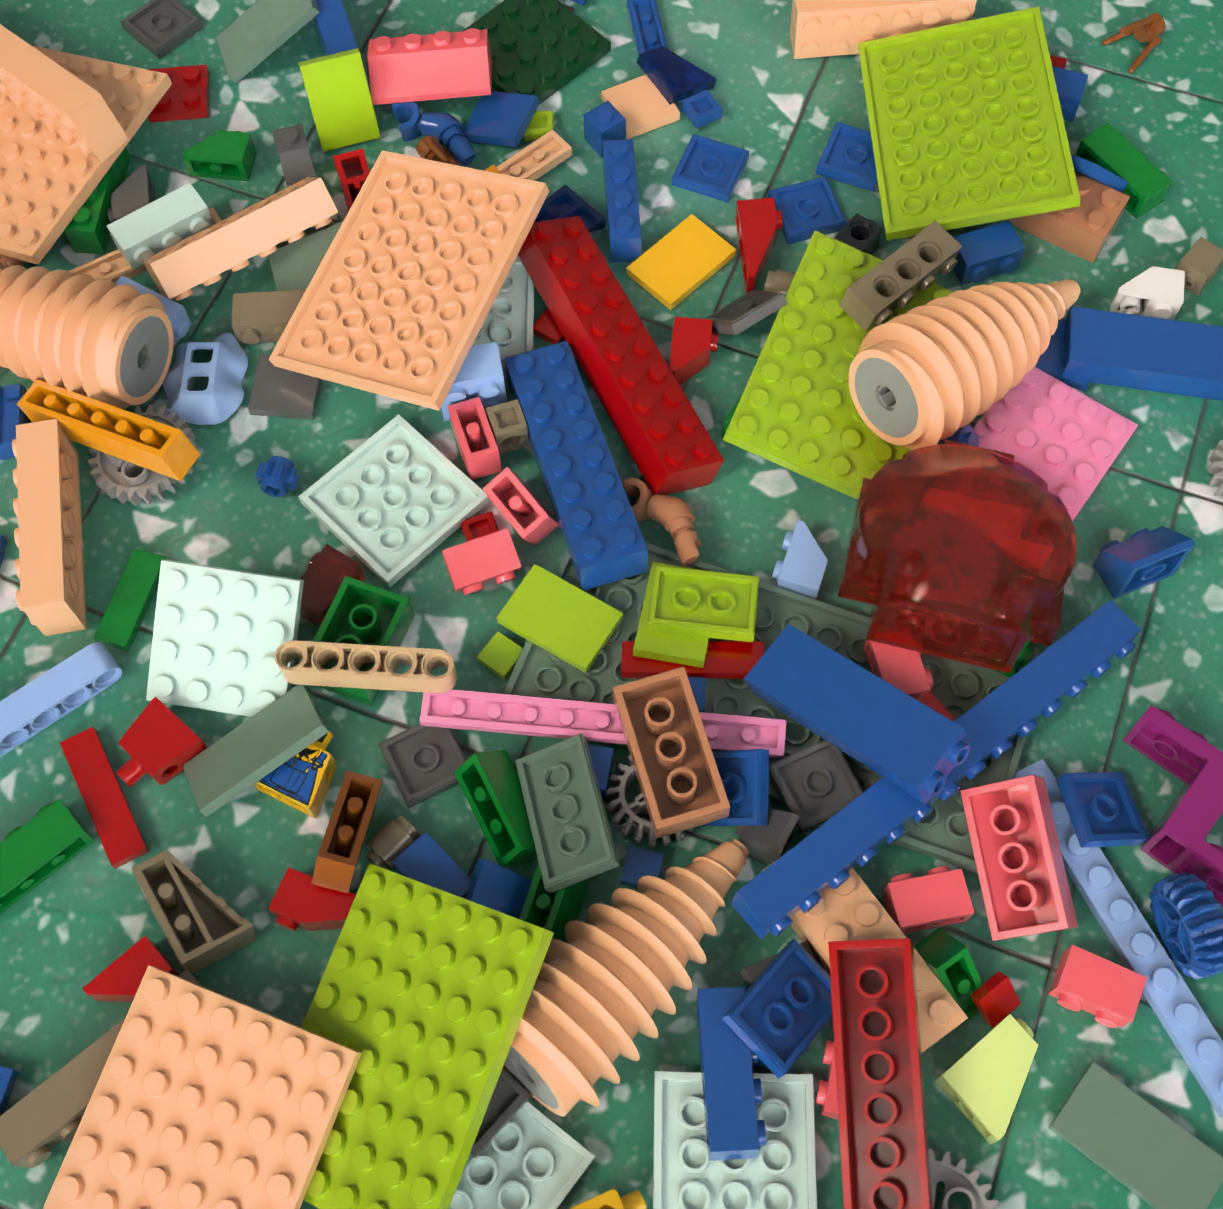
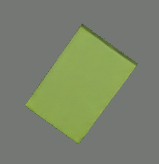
[298,48,381,152]
[633,562,709,668]
[496,564,623,673]
[646,565,759,643]

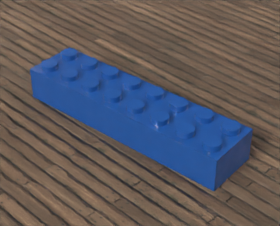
[504,341,649,590]

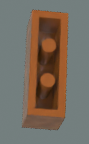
[311,771,383,893]

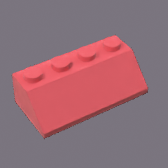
[367,28,492,105]
[960,775,1078,941]

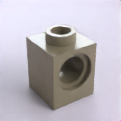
[1176,237,1223,296]
[486,399,528,454]

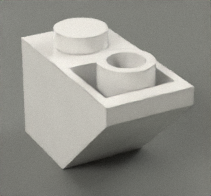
[1110,266,1185,320]

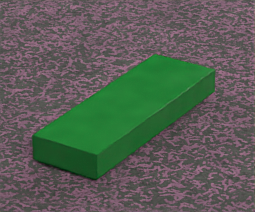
[93,548,167,652]

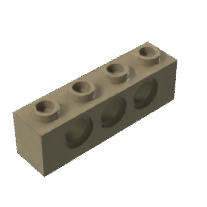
[839,220,962,332]

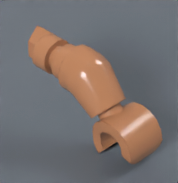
[622,478,701,567]

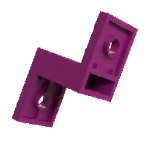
[1122,705,1223,907]

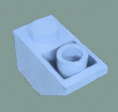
[772,520,828,600]

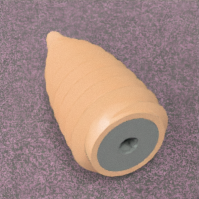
[0,265,174,410]
[849,279,1081,451]
[503,839,749,1117]

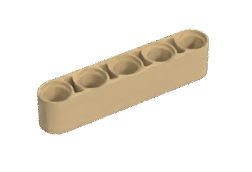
[275,640,458,693]

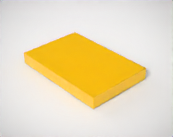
[626,214,736,311]

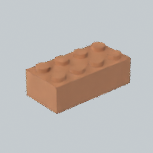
[1003,172,1130,263]
[613,667,730,839]

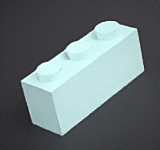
[107,183,214,270]

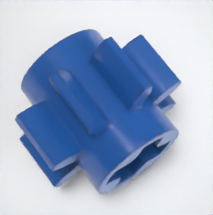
[255,456,300,497]

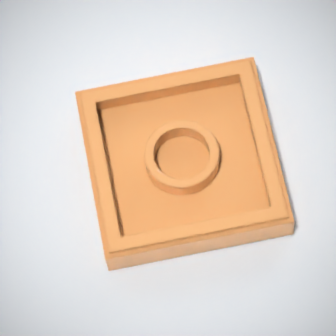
[601,72,680,139]

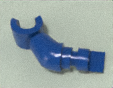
[392,102,477,167]

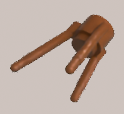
[1102,12,1166,74]
[416,136,460,166]

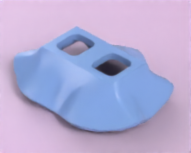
[162,332,248,425]

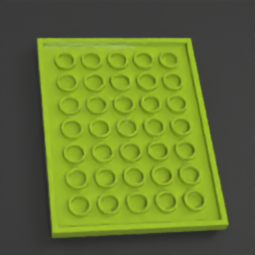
[858,6,1080,241]
[722,230,953,521]
[302,863,554,1209]

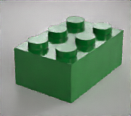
[313,576,415,706]

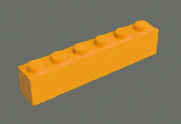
[17,379,200,481]

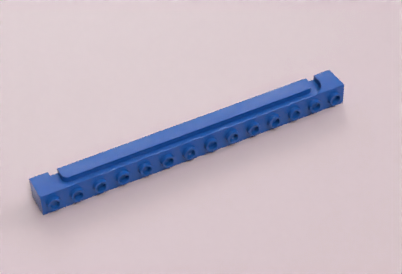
[731,600,1141,940]

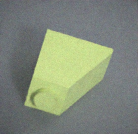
[935,1014,1038,1145]

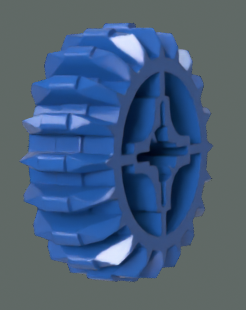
[1150,872,1223,980]

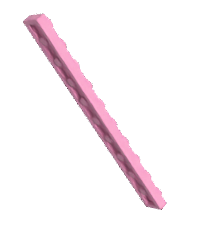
[419,689,786,759]

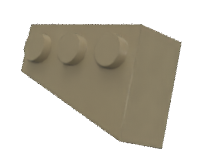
[131,850,256,974]

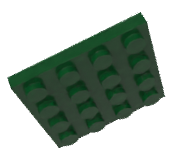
[463,0,611,105]

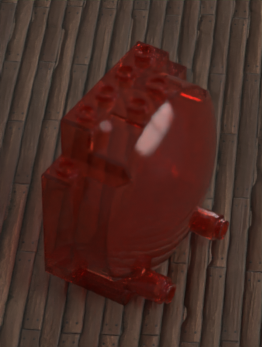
[837,440,1077,673]

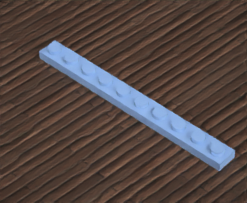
[1014,759,1223,1118]

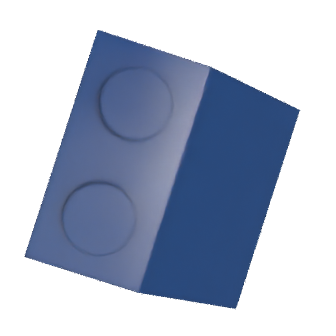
[1093,526,1196,599]

